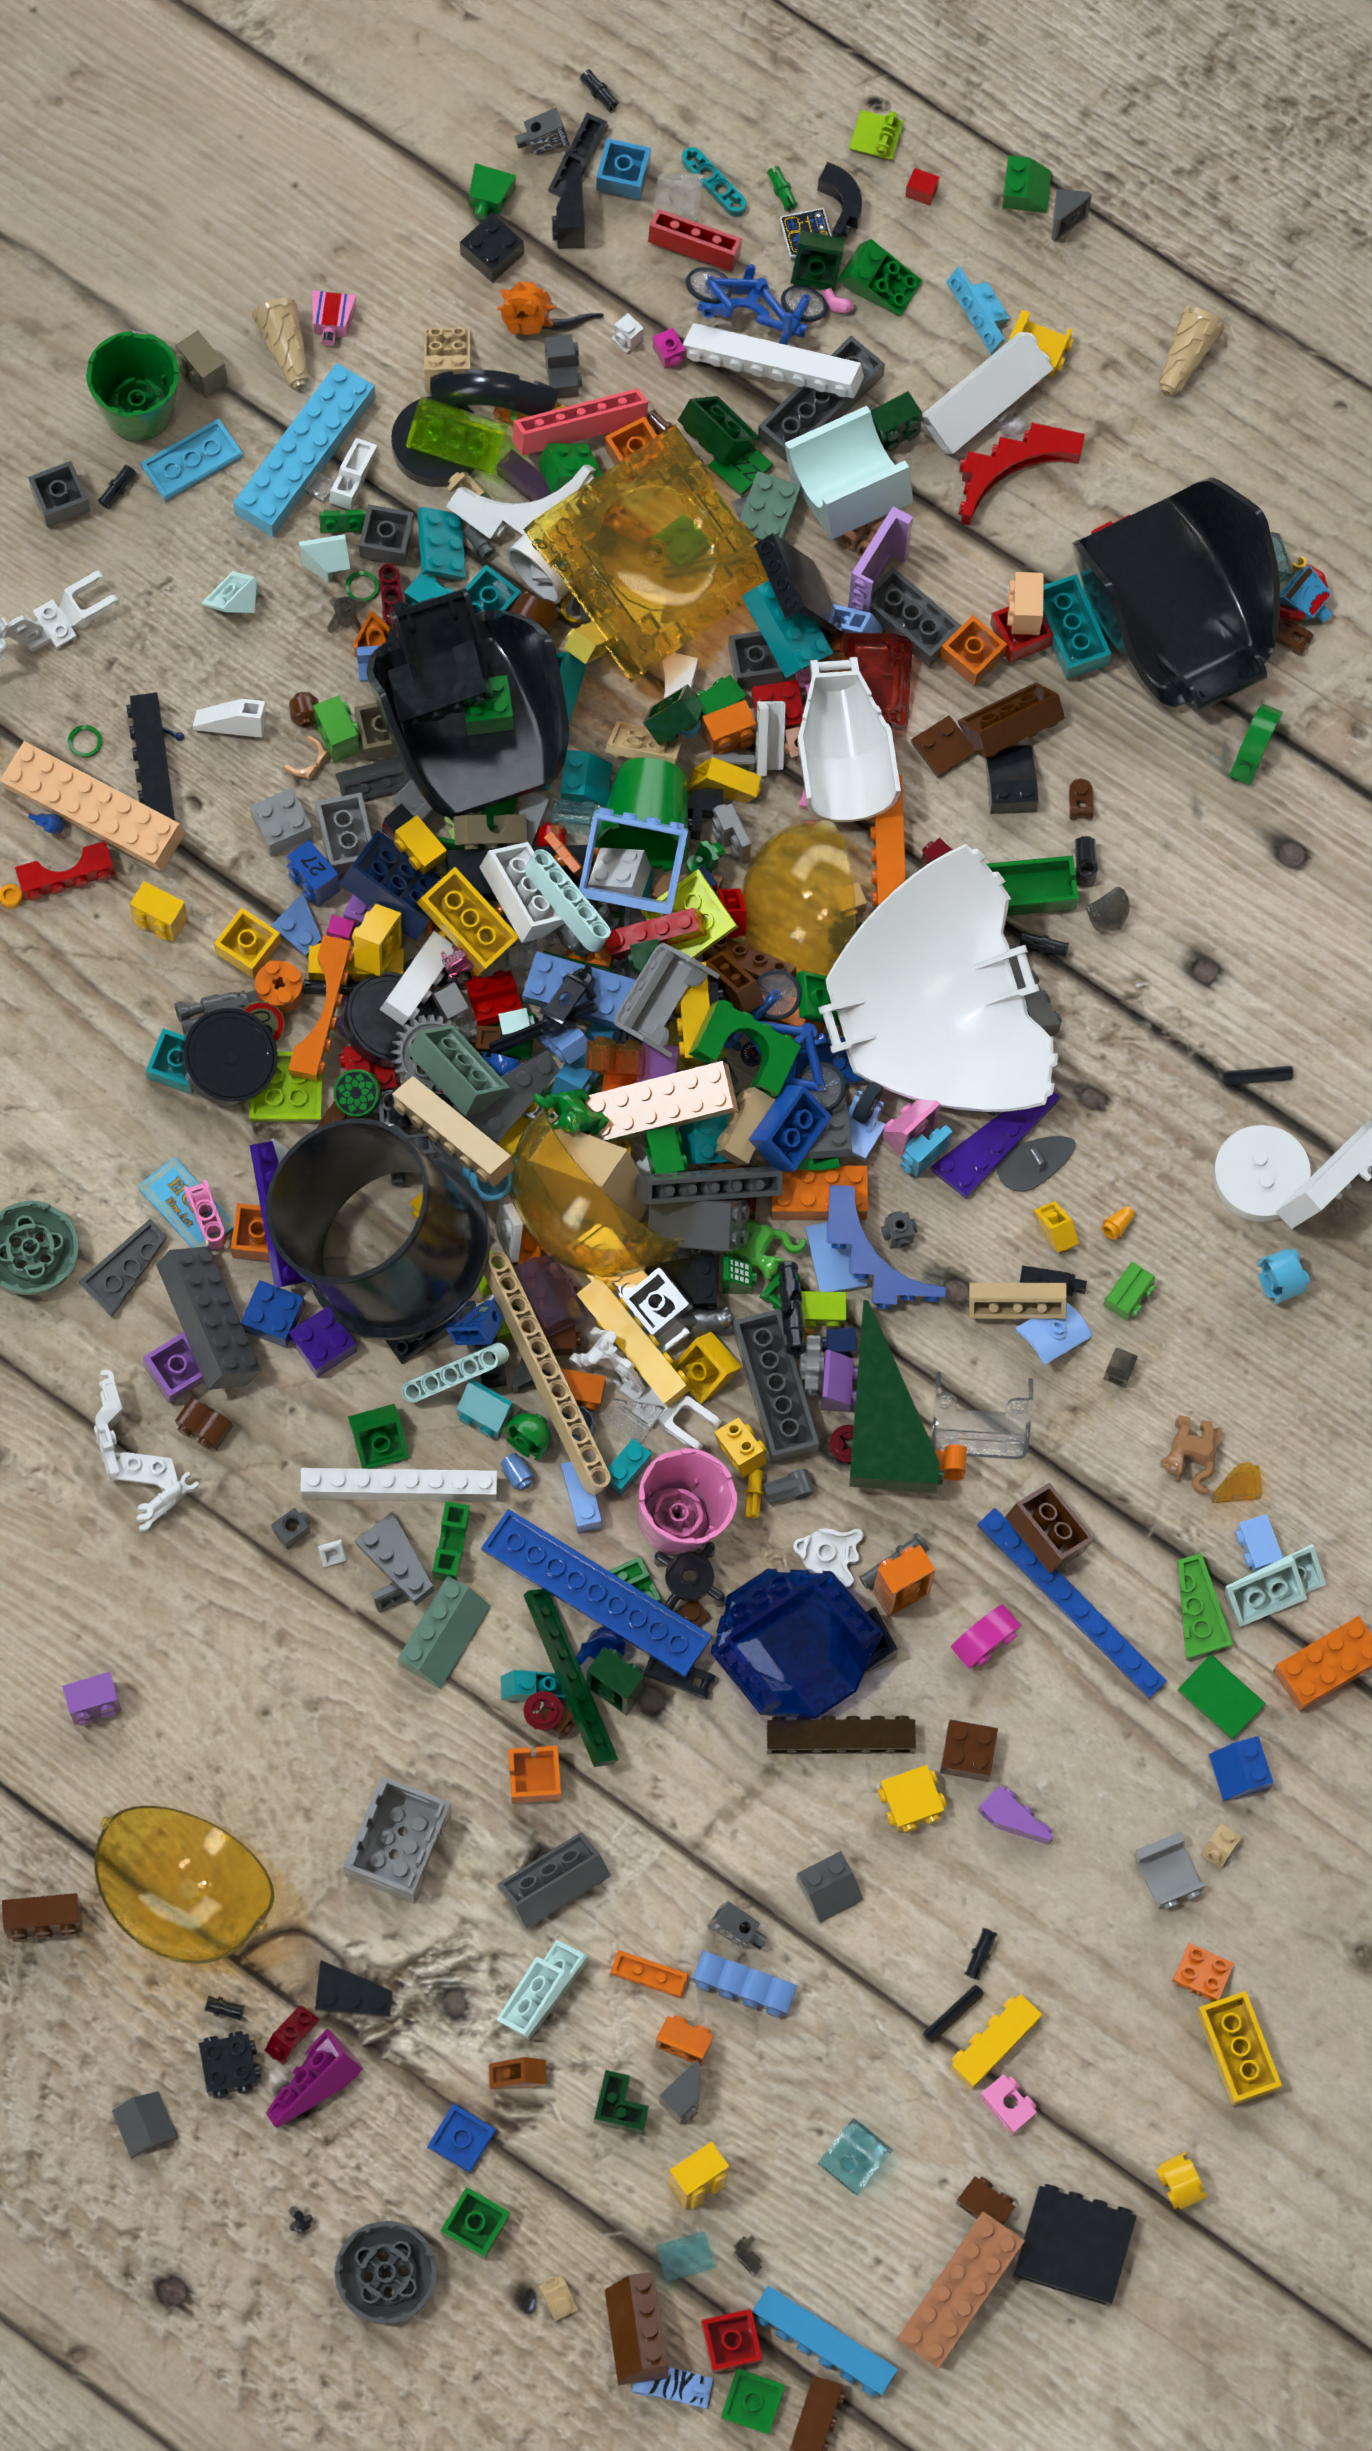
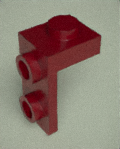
[264,2005,319,2066]

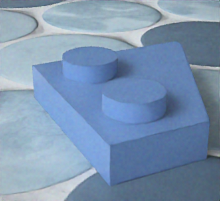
[271,894,322,958]

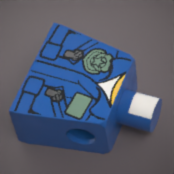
[445,1294,504,1345]

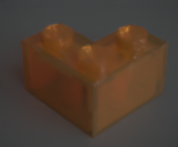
[585,1036,646,1076]

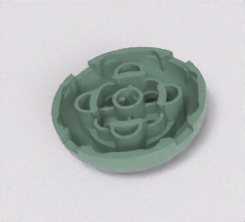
[0,1201,79,1295]

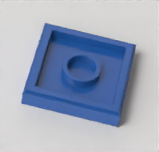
[427,2103,497,2174]

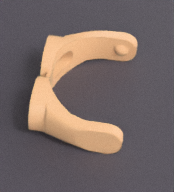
[284,735,329,781]

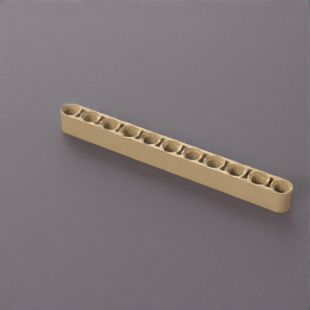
[484,1251,611,1495]

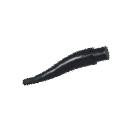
[542,313,604,331]

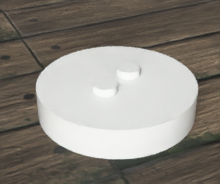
[1213,1125,1311,1222]

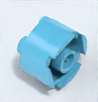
[1257,1249,1310,1304]

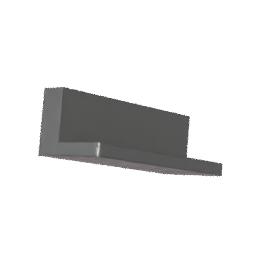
[335,757,410,800]

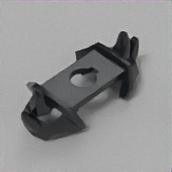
[541,963,597,1036]

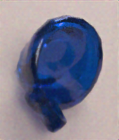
[576,1627,626,1665]

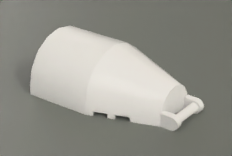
[798,657,901,822]

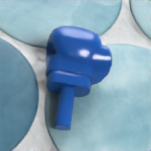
[28,813,64,834]

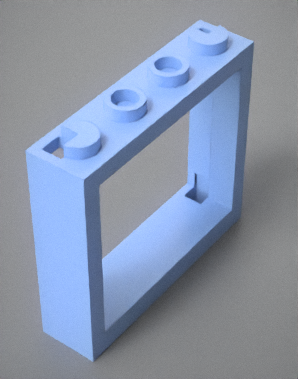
[579,807,688,915]

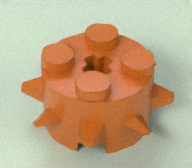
[497,281,556,335]

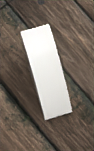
[329,438,377,510]

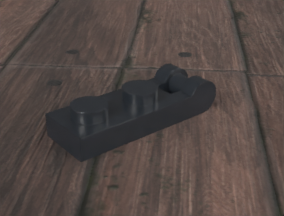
[643,1656,716,1700]

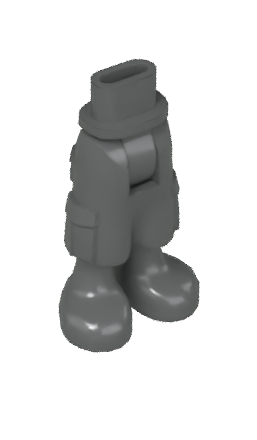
[174,990,259,1036]

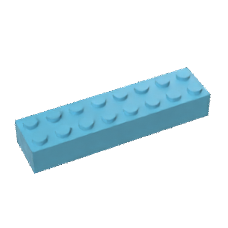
[233,363,376,537]

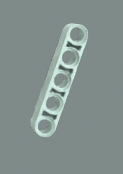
[525,849,611,952]
[402,1343,509,1403]

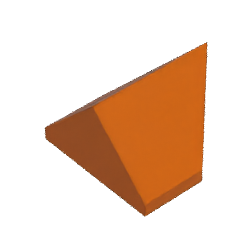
[353,609,390,657]

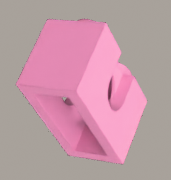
[980,2074,1037,2136]

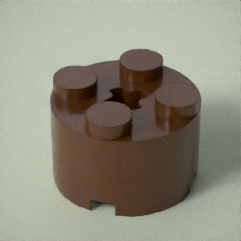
[510,590,558,635]

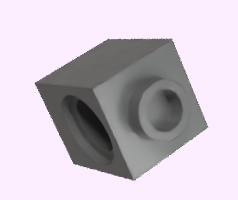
[271,1508,311,1550]

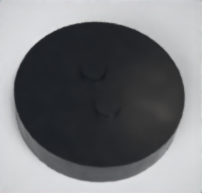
[391,396,483,487]
[342,972,438,1068]
[180,1008,278,1105]

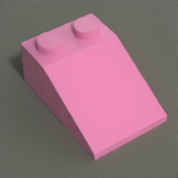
[882,1100,940,1156]

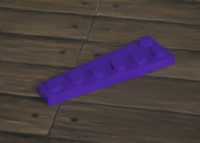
[249,1141,307,1288]

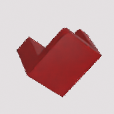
[905,168,940,206]

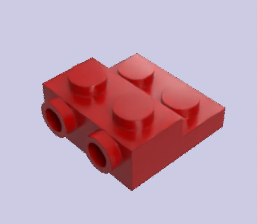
[465,970,523,1026]
[339,1046,398,1093]

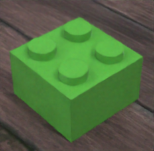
[313,695,361,763]

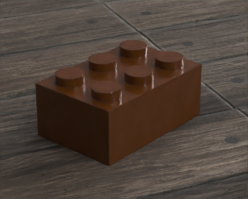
[1005,1483,1095,1574]
[2,1893,83,1942]

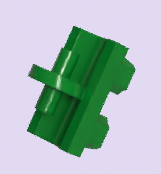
[686,840,726,874]

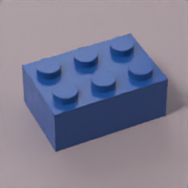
[748,1085,832,1172]

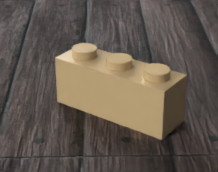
[715,1087,775,1166]

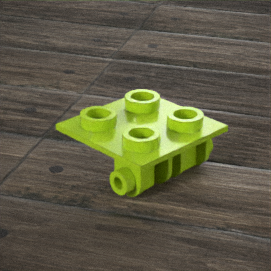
[849,110,904,160]

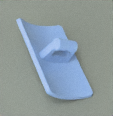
[1016,1302,1092,1364]

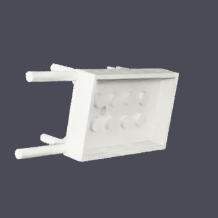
[1275,1119,1372,1229]

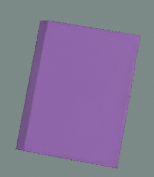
[637,1042,679,1083]

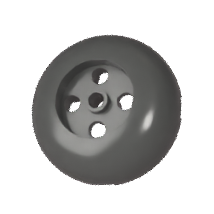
[335,2221,437,2324]

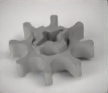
[799,1335,825,1396]

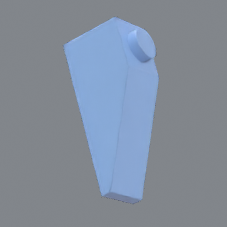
[833,604,883,647]
[561,1459,601,1534]

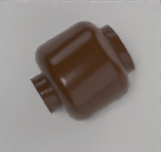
[289,692,319,728]

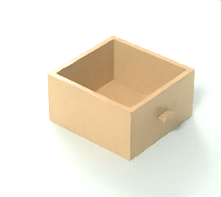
[529,1128,649,1236]

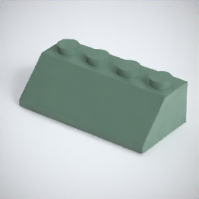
[408,1025,510,1116]
[398,1576,490,1689]

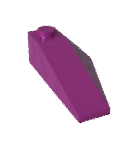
[266,2028,364,2128]

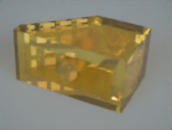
[1211,1462,1263,1503]

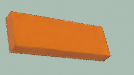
[610,1950,689,1999]

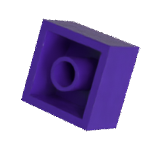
[289,1305,357,1378]

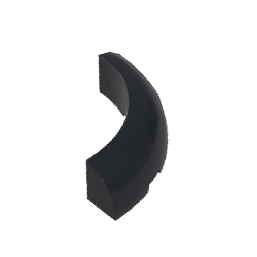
[430,369,559,416]

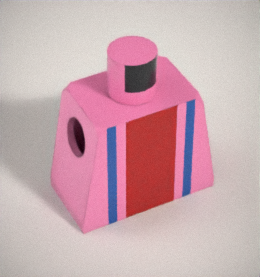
[312,290,356,346]

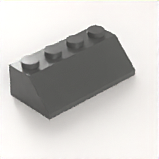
[1009,945,1062,1036]
[497,1832,611,1928]

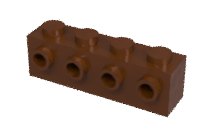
[702,937,797,1001]

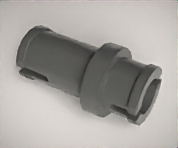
[463,525,495,560]

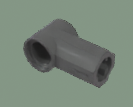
[763,1469,815,1505]

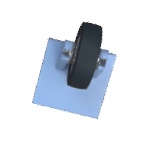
[847,1081,886,1161]

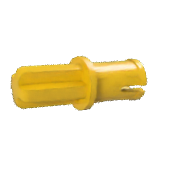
[744,1469,764,1519]

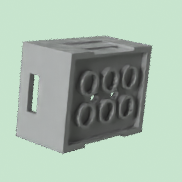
[343,1776,452,1904]

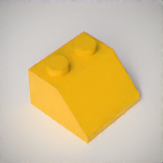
[672,1332,742,1405]

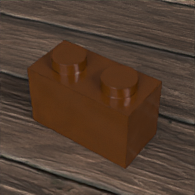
[955,2176,1015,2224]

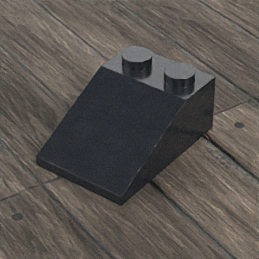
[552,165,585,249]
[985,745,1039,814]
[642,1256,717,1310]

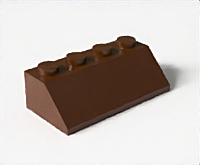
[957,682,1065,757]
[605,2272,669,2385]

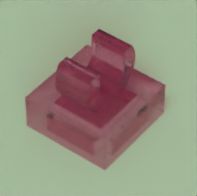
[441,945,471,977]

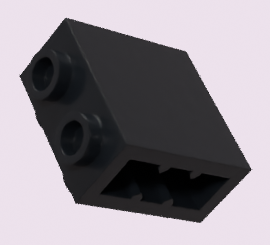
[198,2031,262,2099]

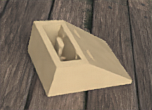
[424,327,471,392]

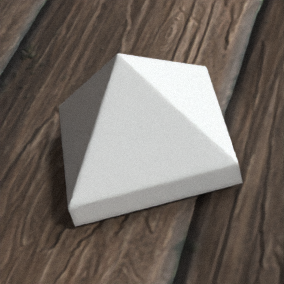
[318,1539,347,1567]

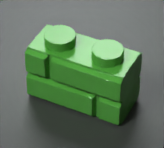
[1103,1262,1156,1320]

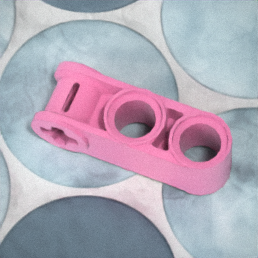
[183,1179,226,1250]

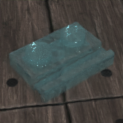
[656,2231,715,2282]

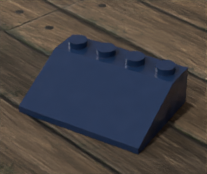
[339,830,442,940]

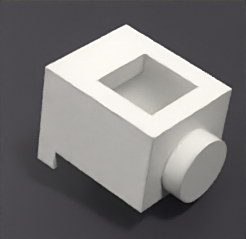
[611,313,644,354]

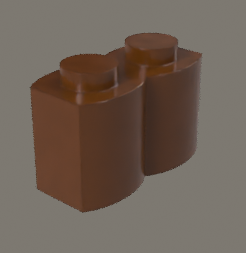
[175,1397,233,1450]

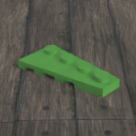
[1177,1553,1233,1660]

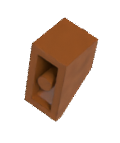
[489,2057,546,2089]

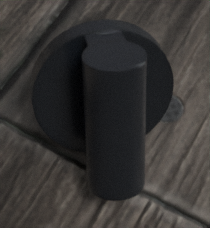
[289,2206,313,2233]

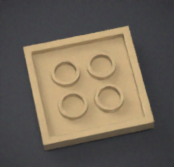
[605,721,685,764]

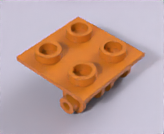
[1172,1943,1234,2002]

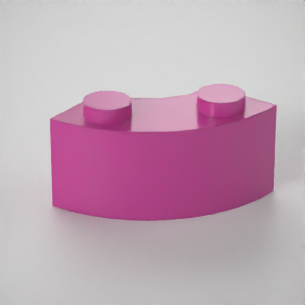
[950,1604,1022,1669]

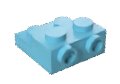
[900,1125,952,1178]

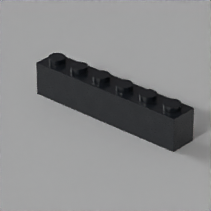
[126,692,175,821]

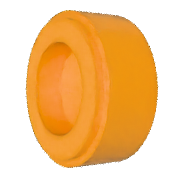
[0,884,23,909]

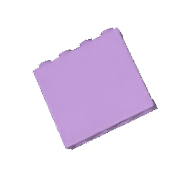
[848,507,913,613]

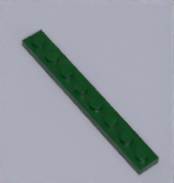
[523,1589,619,1767]

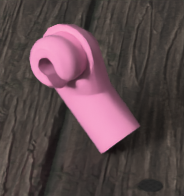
[822,288,854,313]

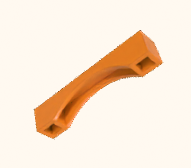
[288,935,354,1081]

